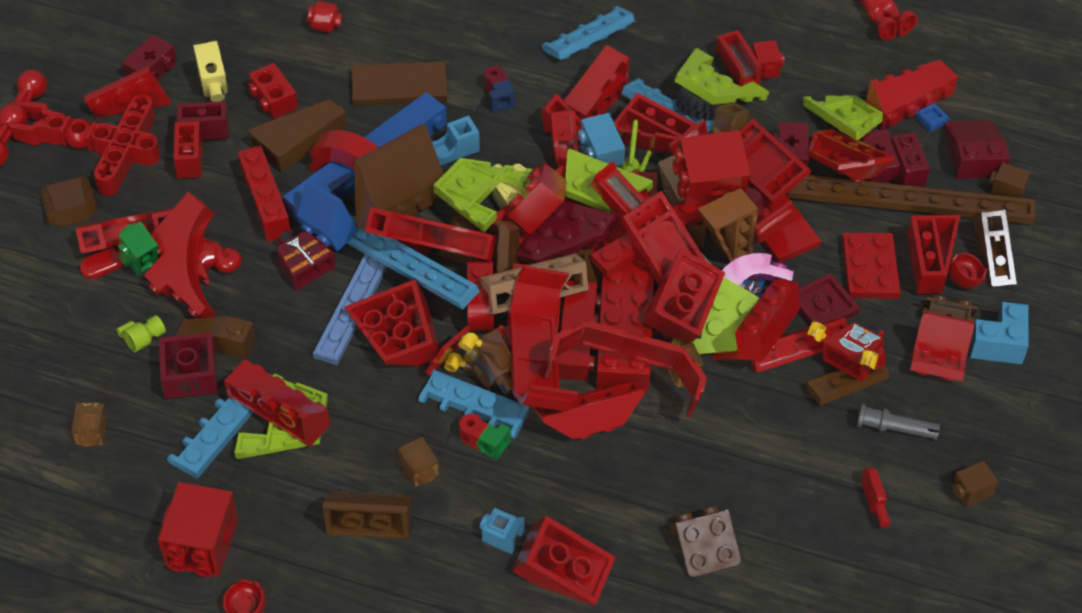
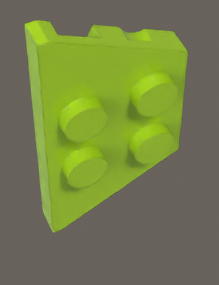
[803,95,883,140]
[565,149,653,213]

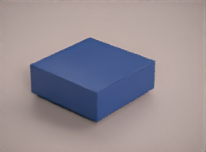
[915,103,949,132]

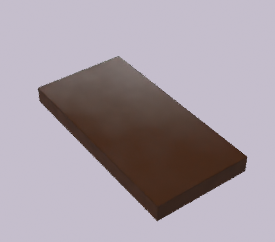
[352,61,447,106]

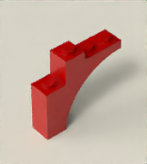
[144,192,217,318]
[365,207,498,261]

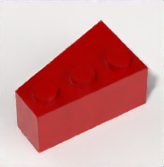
[906,215,961,294]

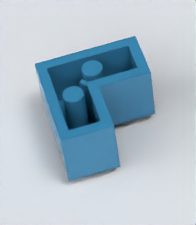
[578,113,625,166]
[970,302,1028,364]

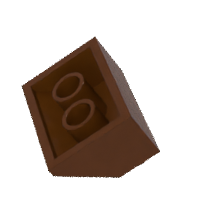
[323,491,412,539]

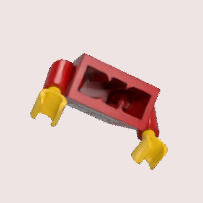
[807,322,886,382]

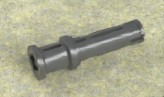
[857,403,940,440]

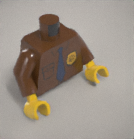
[444,329,513,395]

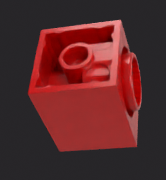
[672,130,751,206]
[158,482,239,577]

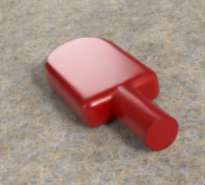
[80,246,124,279]
[861,467,891,527]

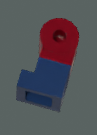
[484,66,515,113]

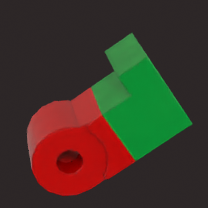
[459,414,511,460]

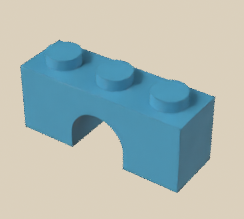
[432,116,480,165]

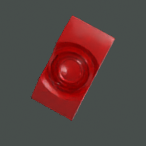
[740,119,811,204]
[621,191,707,286]

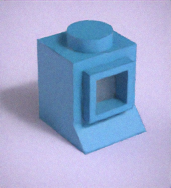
[480,508,524,554]

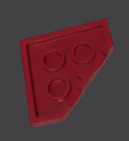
[516,201,618,264]

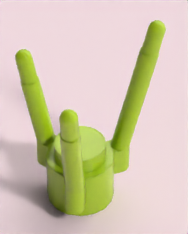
[617,120,652,172]

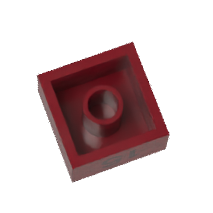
[159,332,218,399]

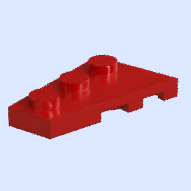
[84,66,171,118]

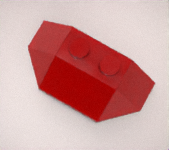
[808,129,894,182]
[535,380,644,439]

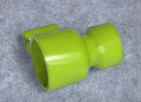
[116,315,166,353]

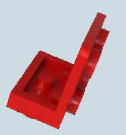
[910,312,974,381]

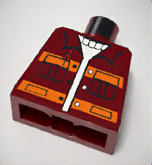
[277,231,335,291]

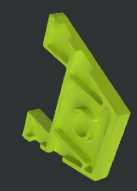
[675,48,769,104]
[434,158,532,232]
[671,277,760,356]
[235,374,328,459]

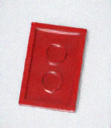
[842,233,900,299]

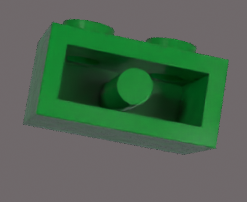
[118,221,158,276]

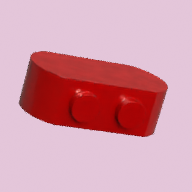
[467,261,494,332]

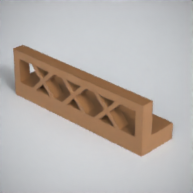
[481,254,589,315]

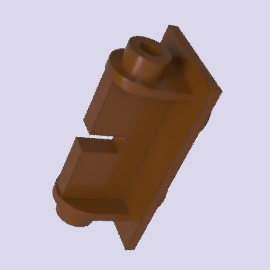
[923,295,978,323]

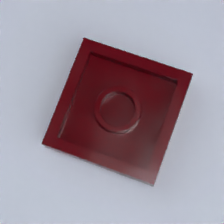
[798,273,860,326]

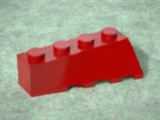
[866,60,958,130]
[224,359,330,447]

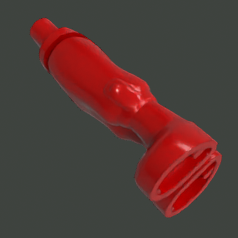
[860,0,918,40]

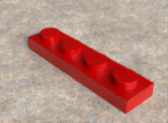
[751,317,847,373]

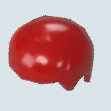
[948,252,987,289]
[223,579,266,613]

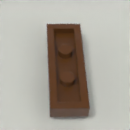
[807,366,889,406]

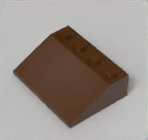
[354,124,444,236]

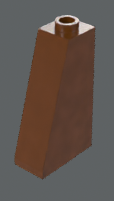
[248,99,347,173]

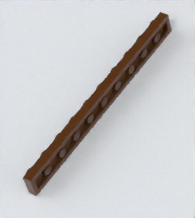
[787,175,1035,224]

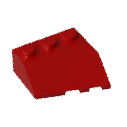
[344,279,440,366]

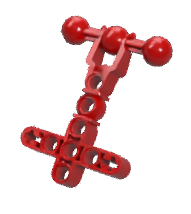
[0,69,160,196]

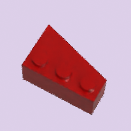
[563,45,629,119]
[613,92,697,154]

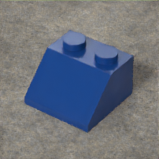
[297,180,358,251]

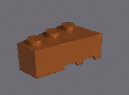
[698,188,758,262]

